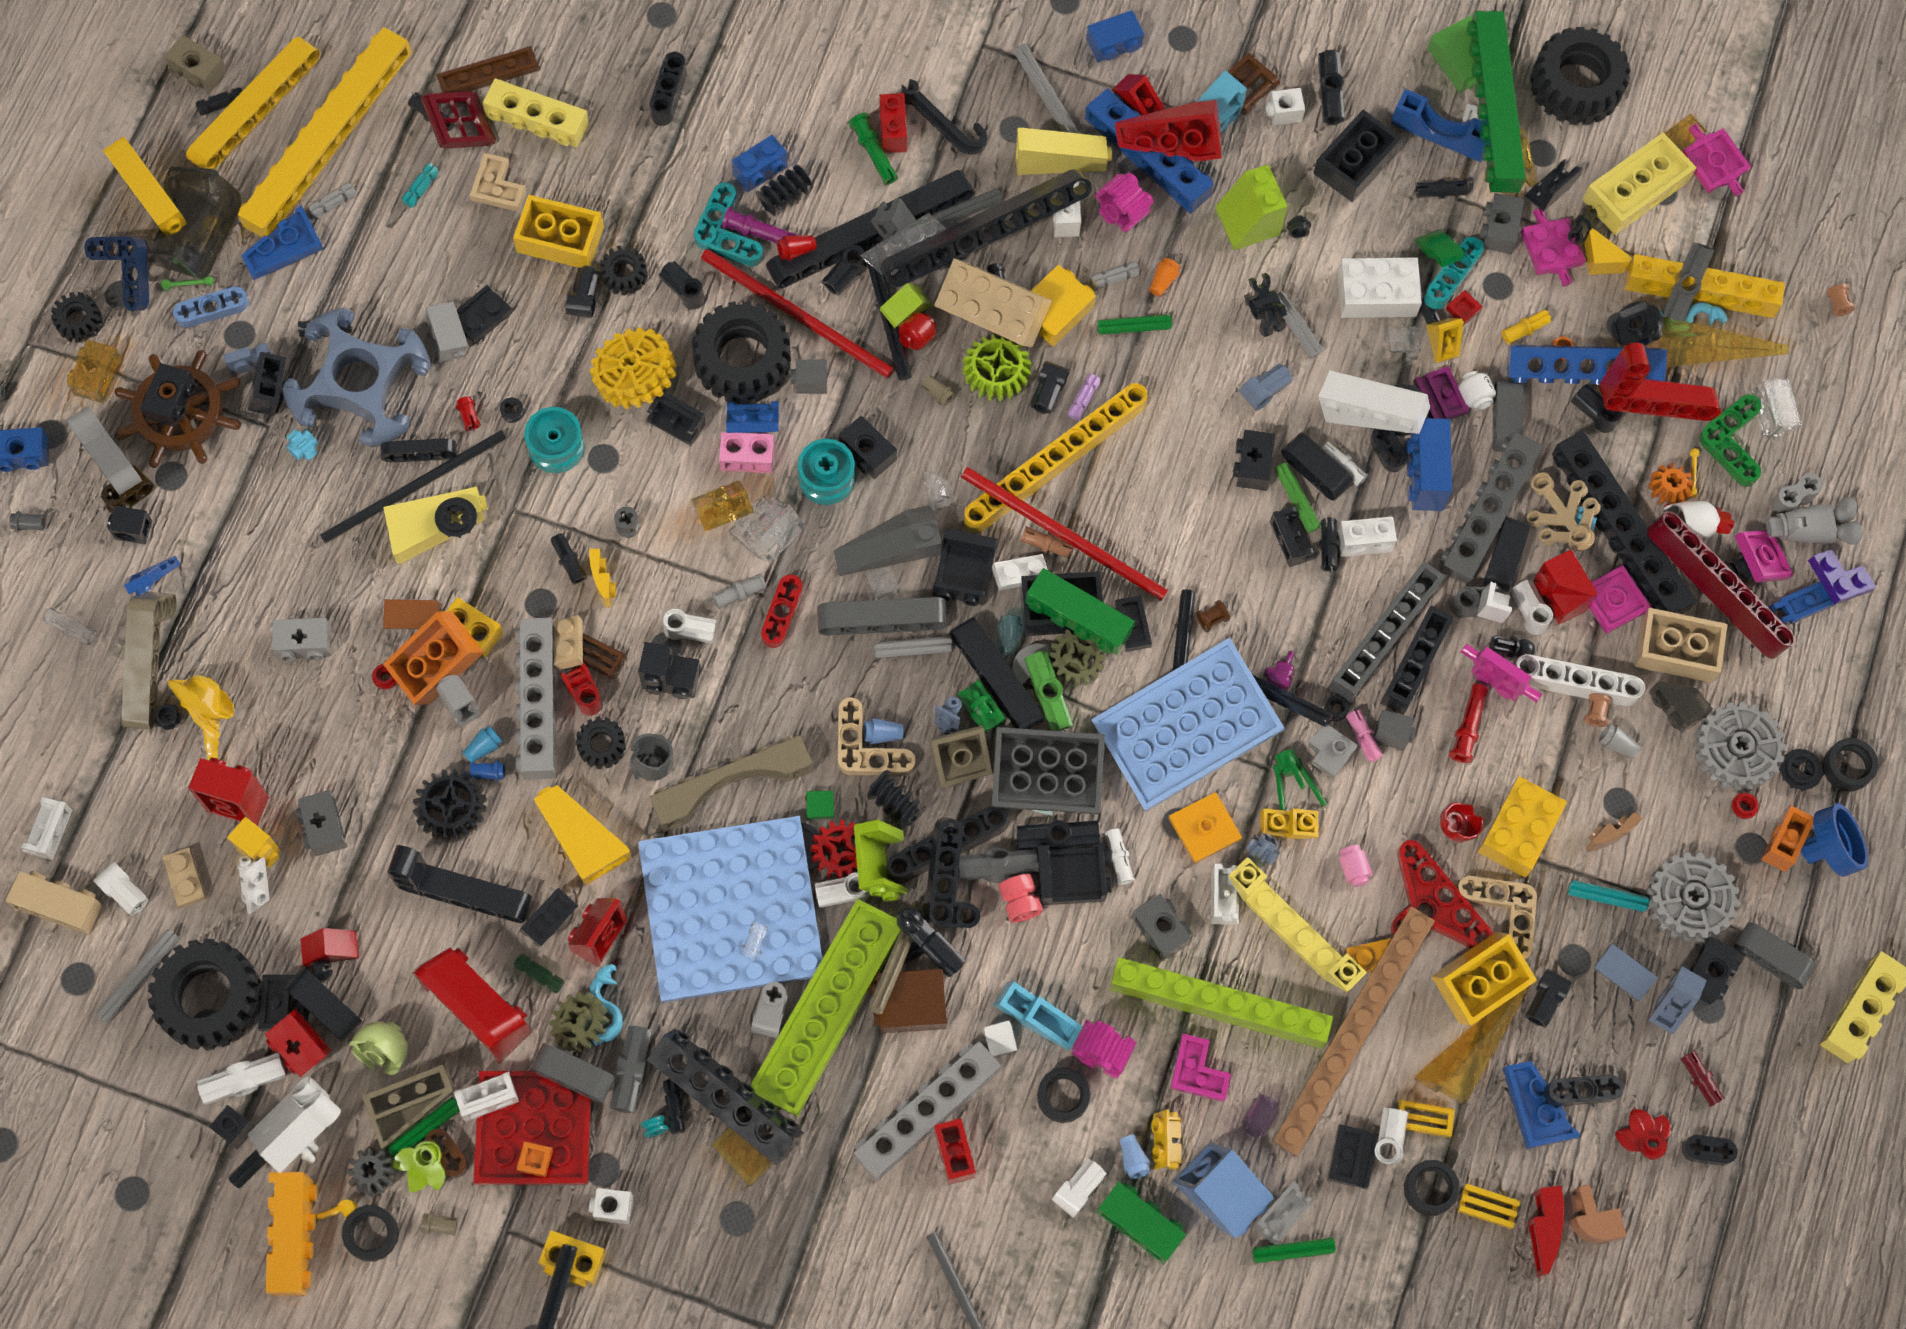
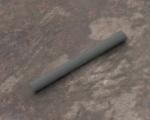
[926,1232,984,1329]

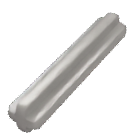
[1278,292,1322,358]
[874,637,952,658]

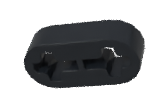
[1370,428,1407,472]
[1681,1135,1738,1166]

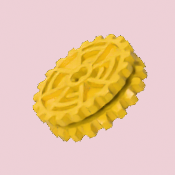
[590,327,677,409]

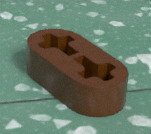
[425,1129,468,1179]

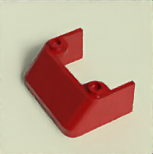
[412,947,532,1064]

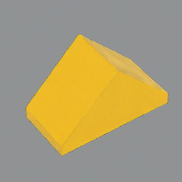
[1584,228,1633,275]
[1426,318,1464,363]

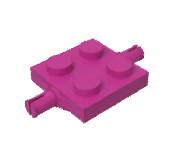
[1682,123,1751,197]
[1520,208,1586,287]
[1460,643,1543,703]

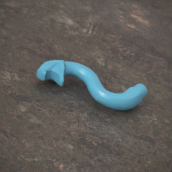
[1659,302,1728,336]
[589,964,623,1046]

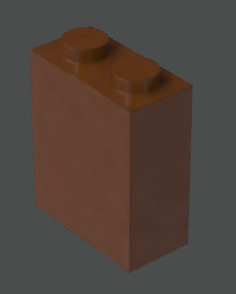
[872,969,947,1034]

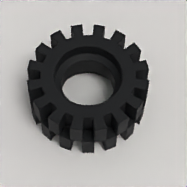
[600,245,647,295]
[51,292,103,343]
[576,717,626,769]

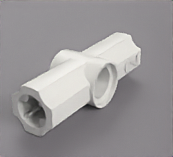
[197,1053,287,1105]

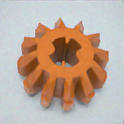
[1648,462,1694,505]

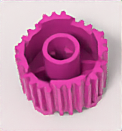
[1094,172,1154,233]
[1071,1020,1136,1079]

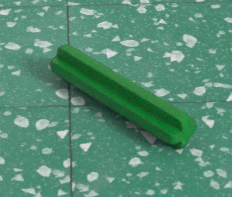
[1097,314,1172,335]
[387,1097,460,1158]
[1252,1238,1336,1263]

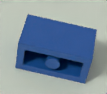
[1086,10,1144,63]

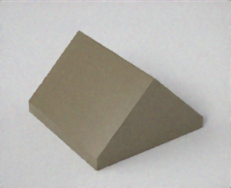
[930,726,993,788]

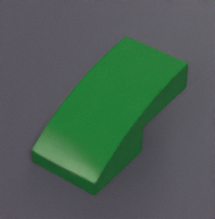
[1415,230,1464,268]

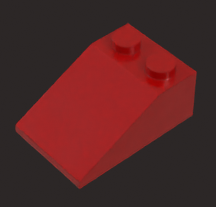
[567,898,627,967]

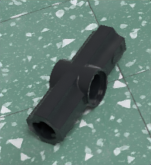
[1318,50,1345,125]
[1016,820,1100,851]

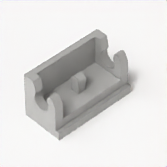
[425,302,468,363]
[1254,1181,1312,1245]

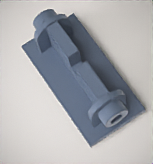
[934,696,962,735]

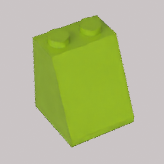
[1215,164,1288,250]

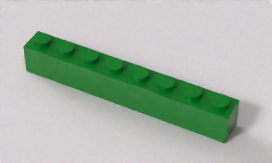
[1467,11,1526,193]

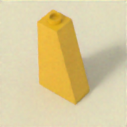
[103,136,188,238]
[534,785,632,886]

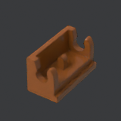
[383,599,442,629]

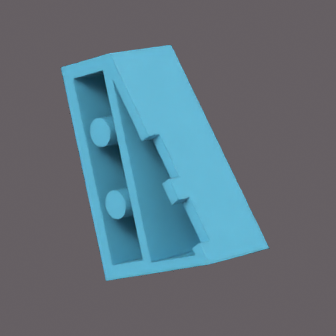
[1197,70,1247,132]

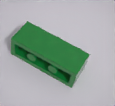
[1096,1181,1187,1265]

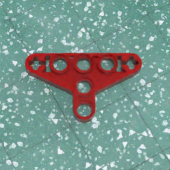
[1390,840,1493,949]

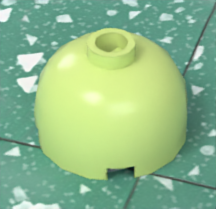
[350,1022,408,1075]

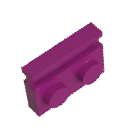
[1413,366,1470,420]

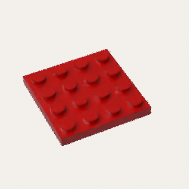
[473,1071,591,1185]

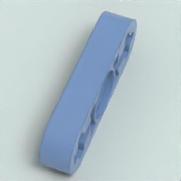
[173,287,249,327]

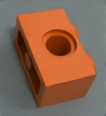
[1760,805,1813,872]

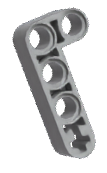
[66,406,142,495]

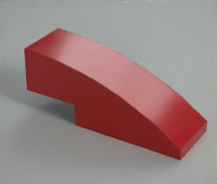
[1528,1186,1564,1278]

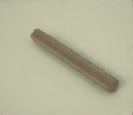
[869,901,925,1015]

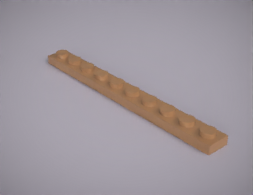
[1272,906,1435,1157]

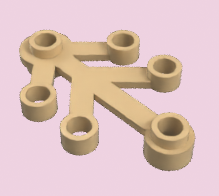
[1526,472,1601,551]

